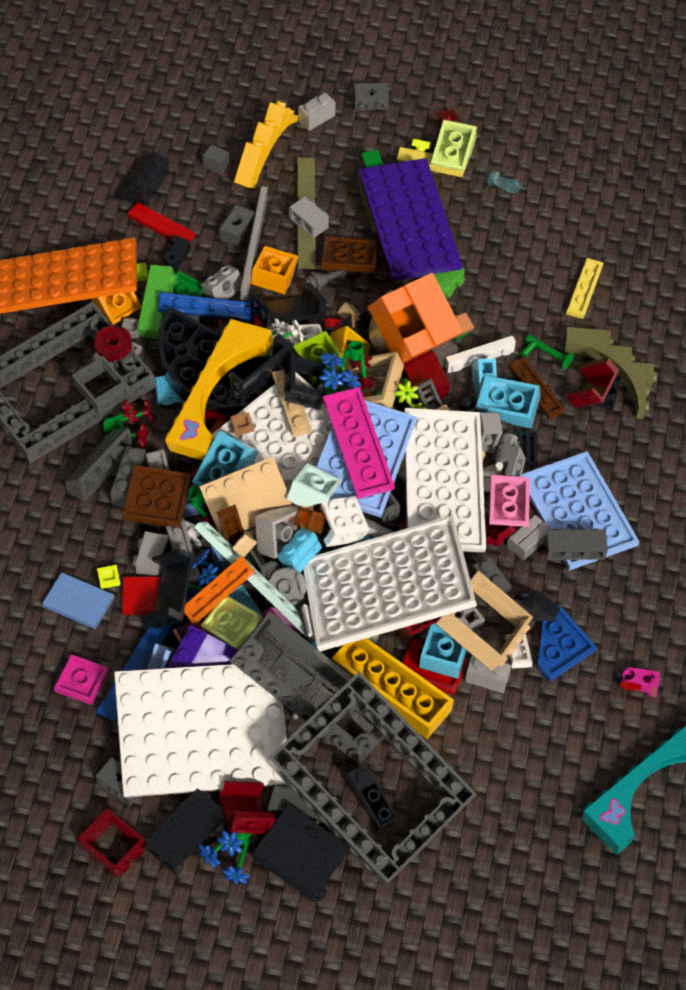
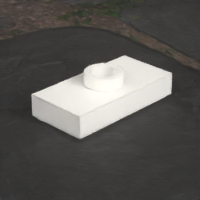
[505,633,532,668]

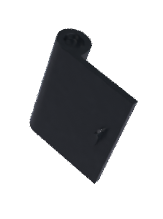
[252,804,351,903]

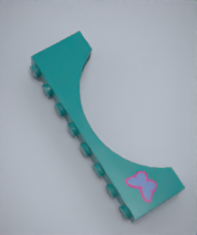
[581,726,686,855]

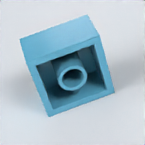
[419,623,467,679]

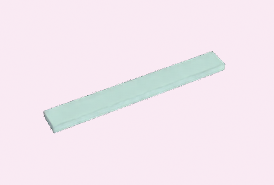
[194,522,308,637]

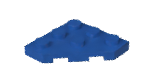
[537,605,597,682]

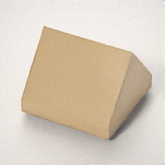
[337,302,361,321]
[233,531,257,557]

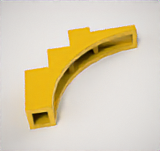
[234,101,298,188]

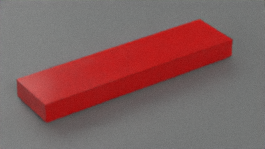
[128,202,195,242]

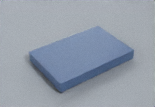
[42,573,114,630]

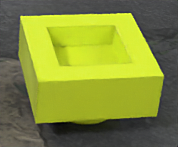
[412,139,432,152]
[97,565,120,589]

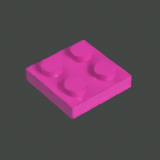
[54,654,109,705]

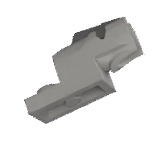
[492,434,526,477]

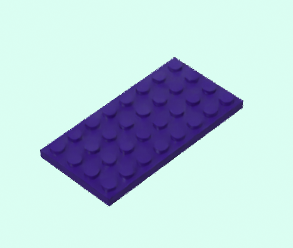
[359,158,462,281]

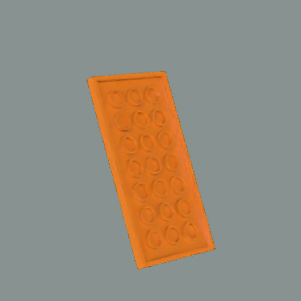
[0,238,137,314]

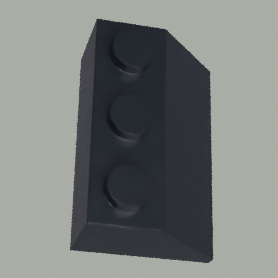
[114,152,169,206]

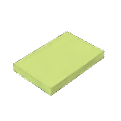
[201,597,263,650]

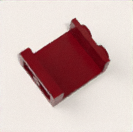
[565,358,619,408]
[218,781,275,834]

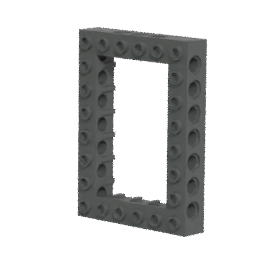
[0,302,156,464]
[266,672,477,886]

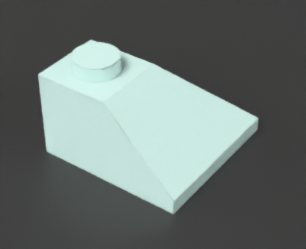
[287,463,342,508]

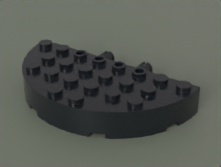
[159,307,275,417]

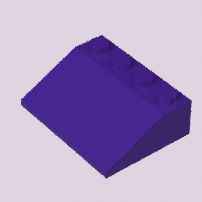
[167,625,238,668]

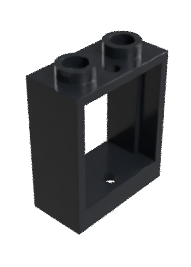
[284,355,327,410]

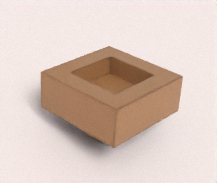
[231,412,254,436]

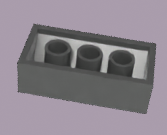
[65,428,132,502]

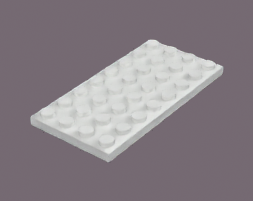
[404,408,486,552]

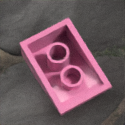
[489,475,530,527]

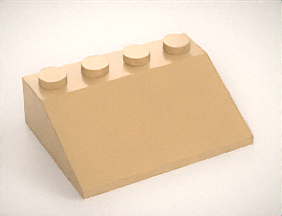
[200,456,293,537]

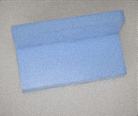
[147,643,176,670]

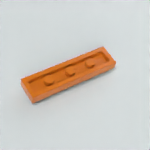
[184,556,255,624]

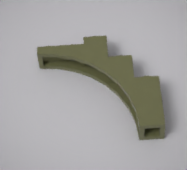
[564,327,657,419]

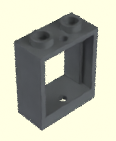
[72,356,131,415]

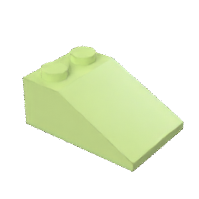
[431,120,477,171]

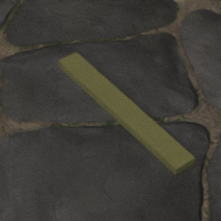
[298,158,316,269]

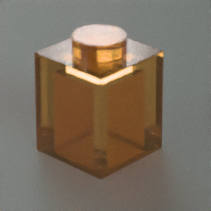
[293,506,326,534]

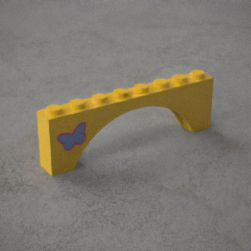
[165,319,274,461]

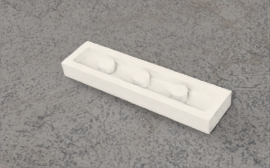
[445,336,516,373]

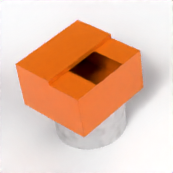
[368,273,463,364]

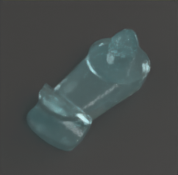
[487,171,521,193]

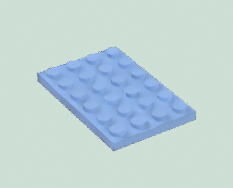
[317,400,417,518]
[521,451,639,571]

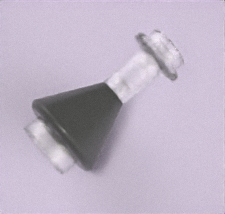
[306,270,346,292]

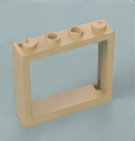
[436,571,533,671]

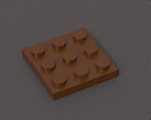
[321,236,378,273]
[123,465,192,529]

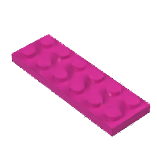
[323,387,395,499]

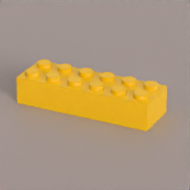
[331,638,454,739]

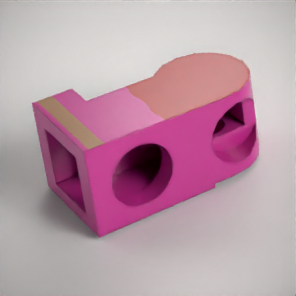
[620,667,660,697]

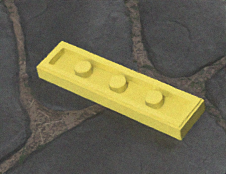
[396,147,464,177]
[566,258,603,319]

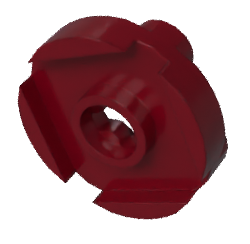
[94,326,132,362]
[485,519,516,546]

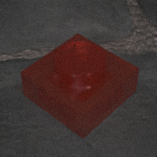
[438,108,460,124]

